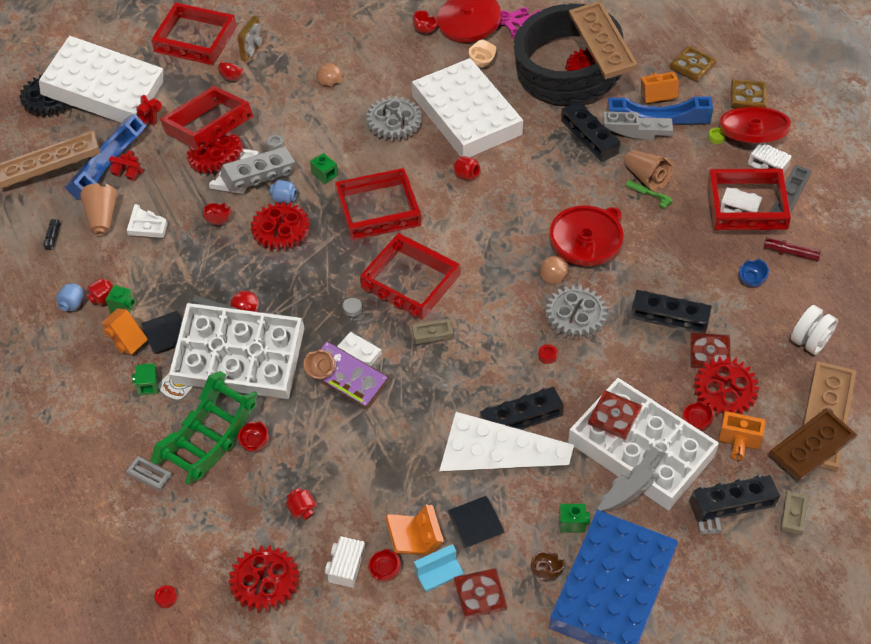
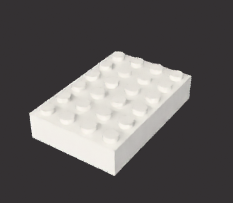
[39,35,163,123]
[412,58,523,157]
[169,303,304,399]
[568,378,719,511]

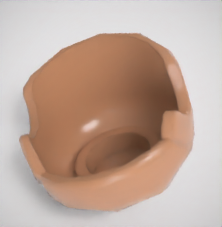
[316,63,343,87]
[539,256,569,284]
[303,349,335,380]

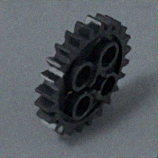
[19,75,69,117]

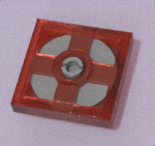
[690,332,731,369]
[588,390,642,440]
[454,568,507,619]

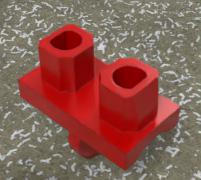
[136,95,162,126]
[109,150,145,181]

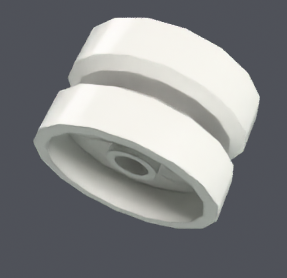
[790,305,838,355]

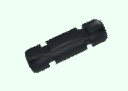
[43,219,60,250]

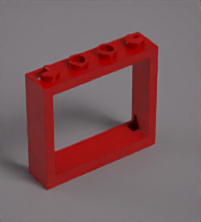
[151,2,237,66]
[160,86,254,151]
[335,168,421,241]
[708,168,791,230]
[360,233,460,320]

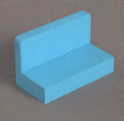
[414,544,463,592]

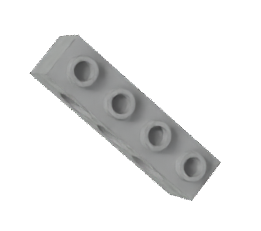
[220,146,295,192]

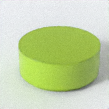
[708,128,726,144]

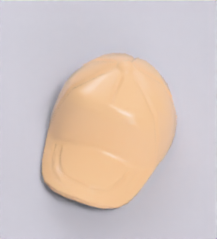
[469,40,497,68]

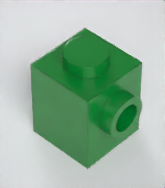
[310,153,338,185]
[106,285,135,313]
[132,363,158,396]
[559,504,590,533]

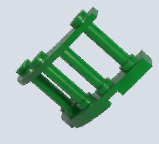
[150,371,258,485]

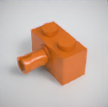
[641,72,679,103]
[101,309,148,355]
[718,411,766,460]

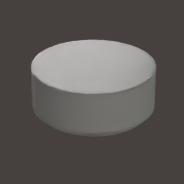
[266,135,284,151]
[343,298,362,317]

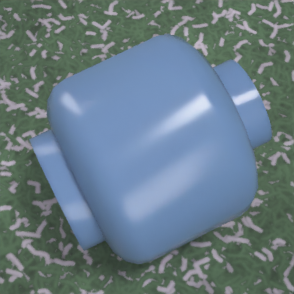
[269,180,297,205]
[56,283,85,311]

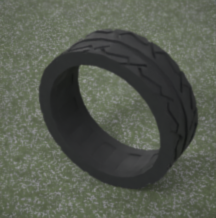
[514,3,624,104]

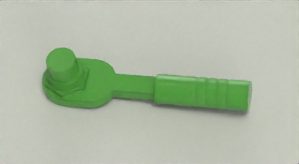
[626,180,673,209]

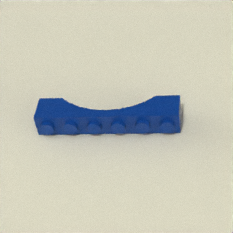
[606,96,713,124]
[64,113,146,200]

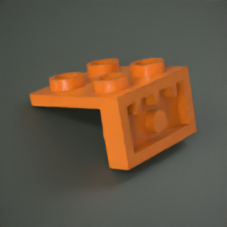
[385,505,444,555]

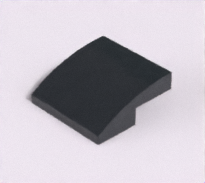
[141,311,182,353]
[448,496,505,549]

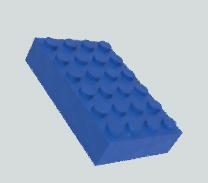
[549,510,678,644]

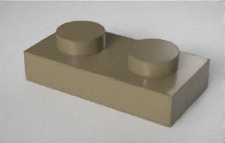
[412,319,453,344]
[781,491,808,535]

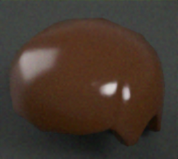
[531,551,565,582]

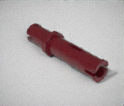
[763,237,821,262]

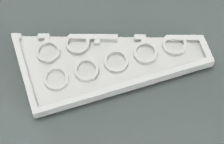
[439,412,574,471]

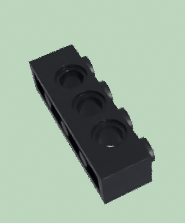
[561,101,620,162]
[630,290,712,335]
[480,386,564,430]
[689,475,780,523]

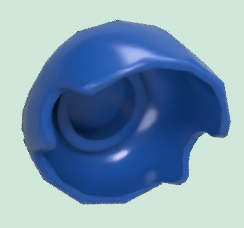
[738,258,769,287]

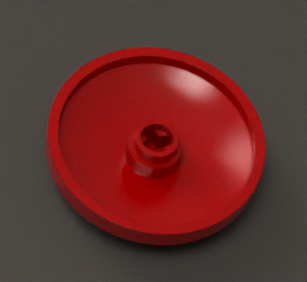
[437,0,502,43]
[720,107,791,143]
[549,205,624,266]

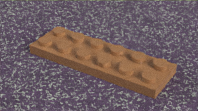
[569,1,638,79]
[0,130,100,188]
[803,361,856,472]

